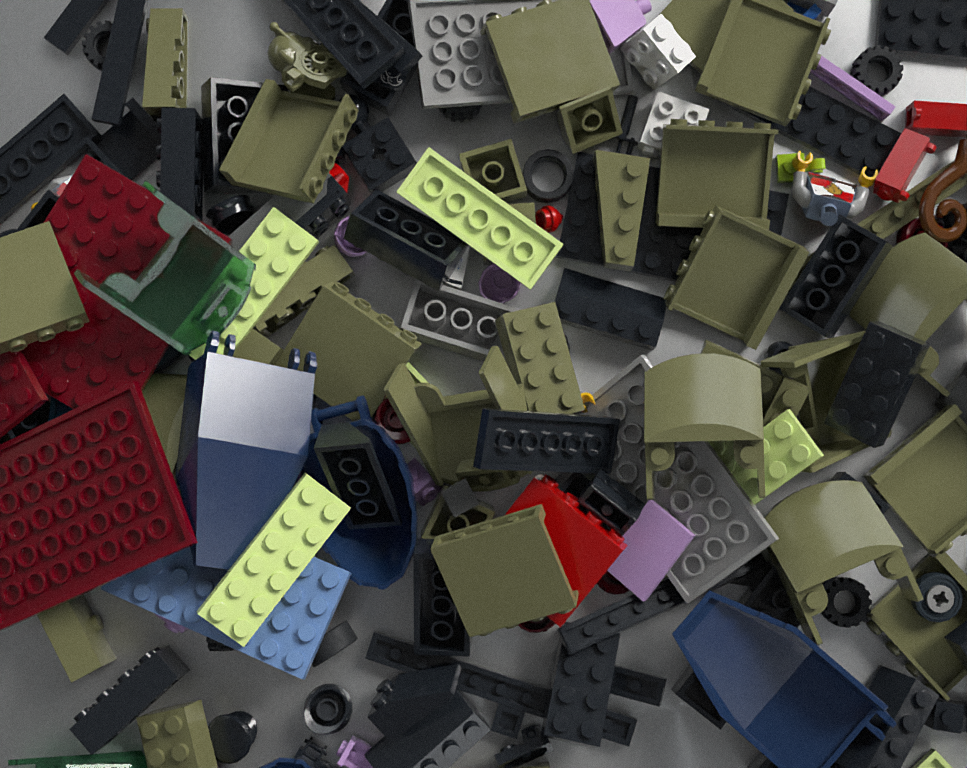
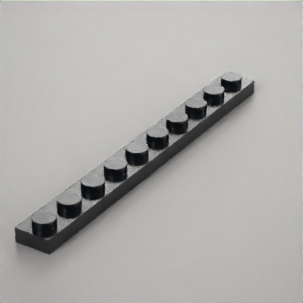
[365,631,637,747]

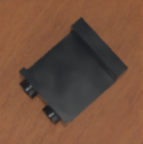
[84,97,161,180]

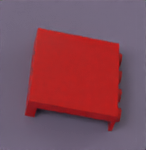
[505,473,628,628]

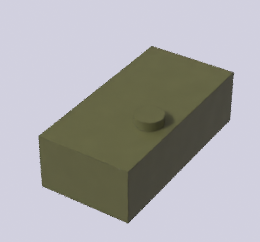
[37,594,117,683]

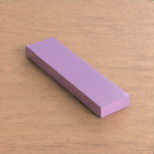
[810,56,896,121]

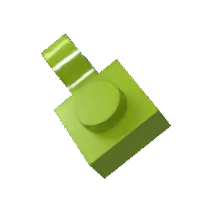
[775,153,826,183]

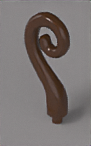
[918,134,967,243]

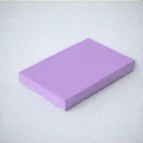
[607,500,695,602]

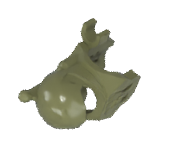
[267,22,347,100]

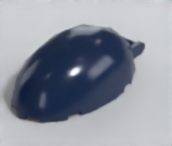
[300,395,418,590]

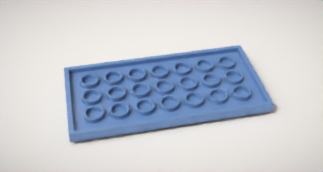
[101,547,352,680]

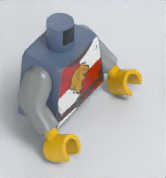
[792,151,878,226]

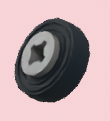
[911,572,963,622]

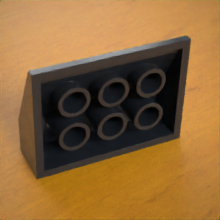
[201,77,289,194]

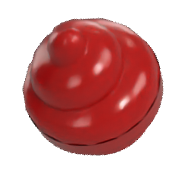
[535,205,563,233]

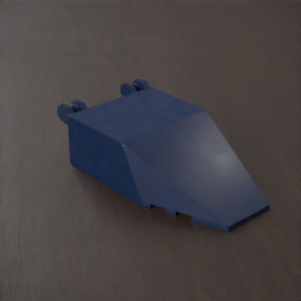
[175,331,317,570]
[672,590,897,768]

